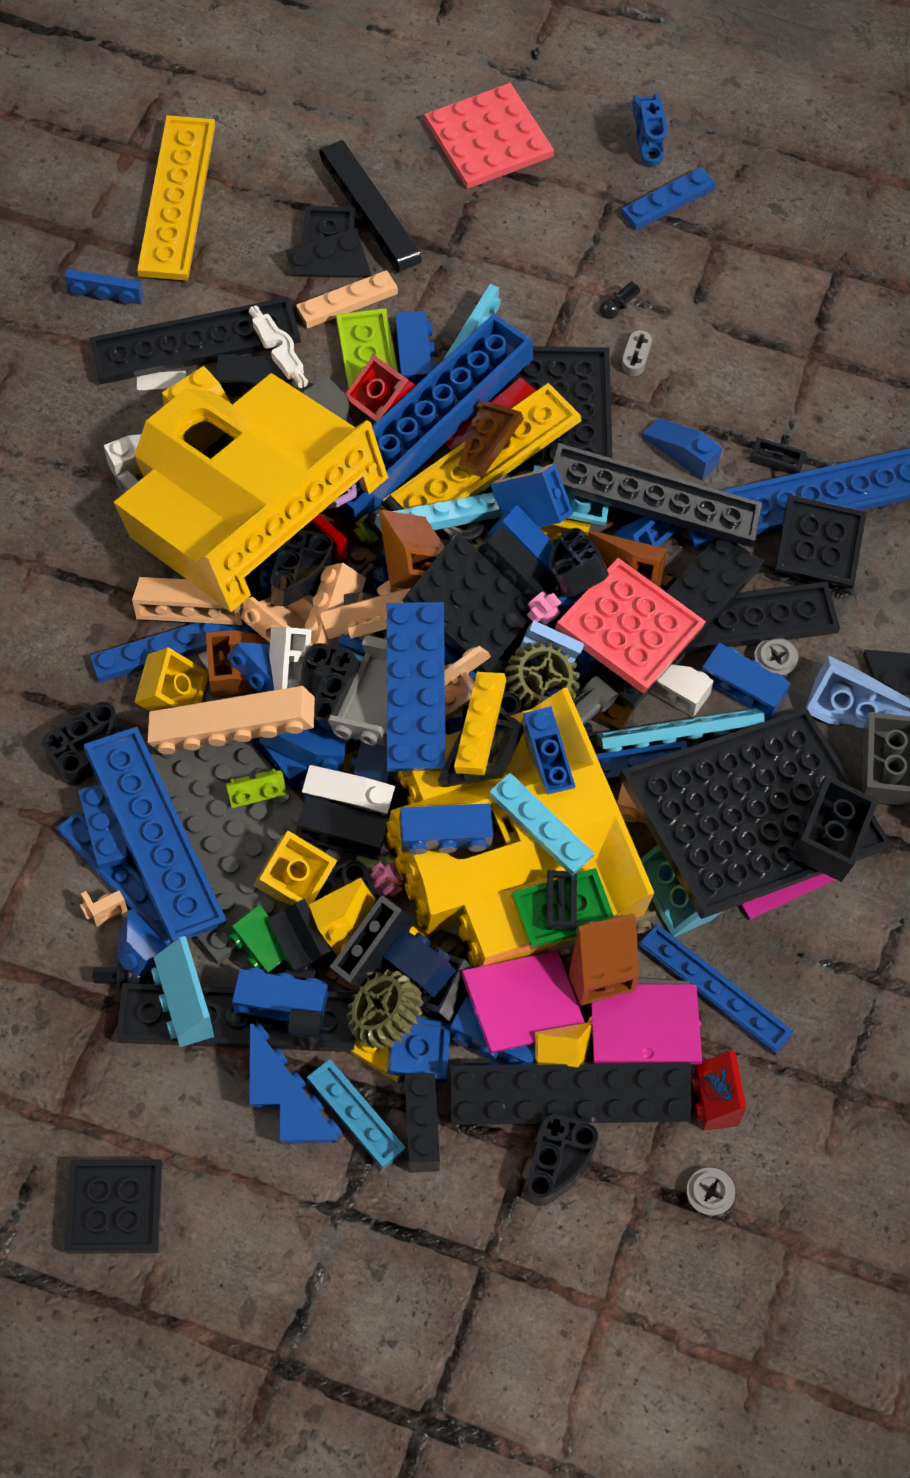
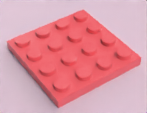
[425,83,554,189]
[555,558,706,694]

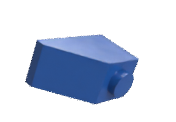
[117,909,168,978]

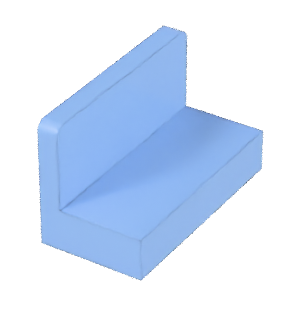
[519,621,584,673]

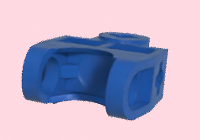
[632,93,667,166]

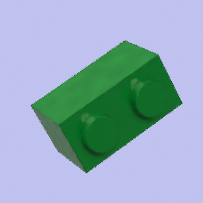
[228,905,285,973]

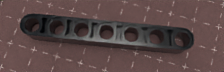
[319,140,422,273]

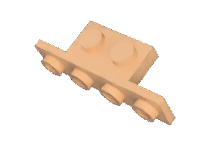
[320,587,412,640]
[445,646,491,722]

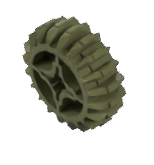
[504,640,580,711]
[346,970,424,1050]

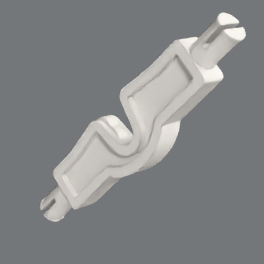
[249,306,308,388]

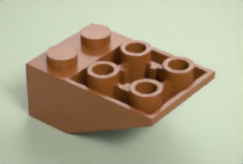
[379,510,445,589]
[588,530,667,588]
[206,630,270,697]
[568,913,639,1005]

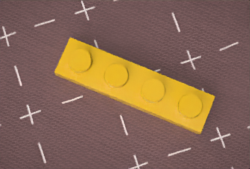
[454,672,506,775]

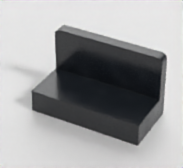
[266,898,331,971]

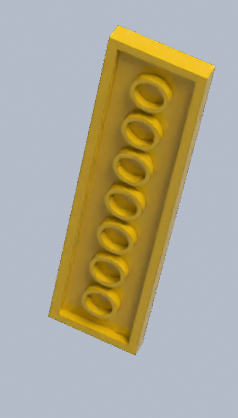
[137,115,215,281]
[382,383,581,511]

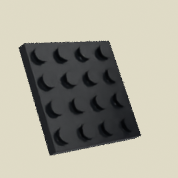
[402,532,531,673]

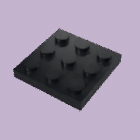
[774,495,867,589]
[64,1159,163,1254]

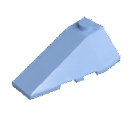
[805,655,910,728]

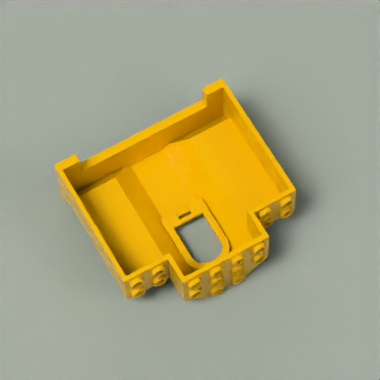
[114,373,388,612]
[385,687,654,968]

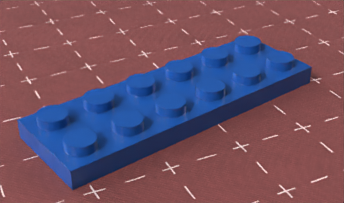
[387,602,446,772]

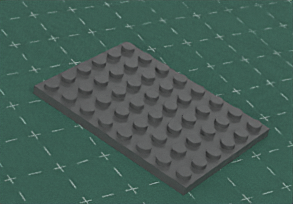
[127,741,354,965]

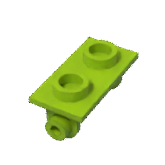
[225,768,287,808]

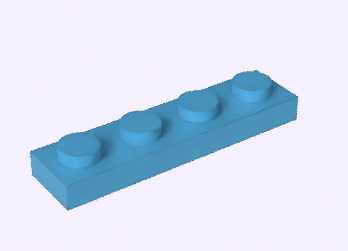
[307,1059,406,1170]

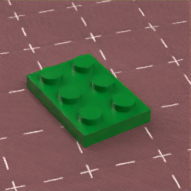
[511,868,614,950]

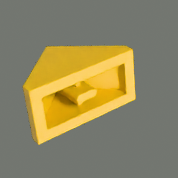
[535,1023,591,1067]

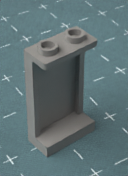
[328,635,387,746]

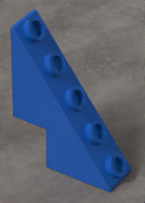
[227,642,325,726]
[250,1023,342,1144]

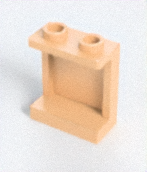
[240,588,314,643]

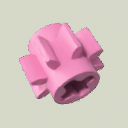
[527,592,561,626]
[370,861,405,897]

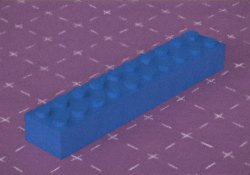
[334,313,533,523]

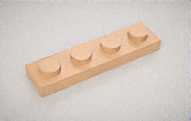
[296,270,398,329]

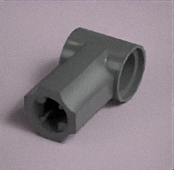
[573,676,618,726]

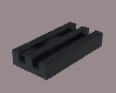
[749,436,807,475]
[546,870,577,931]

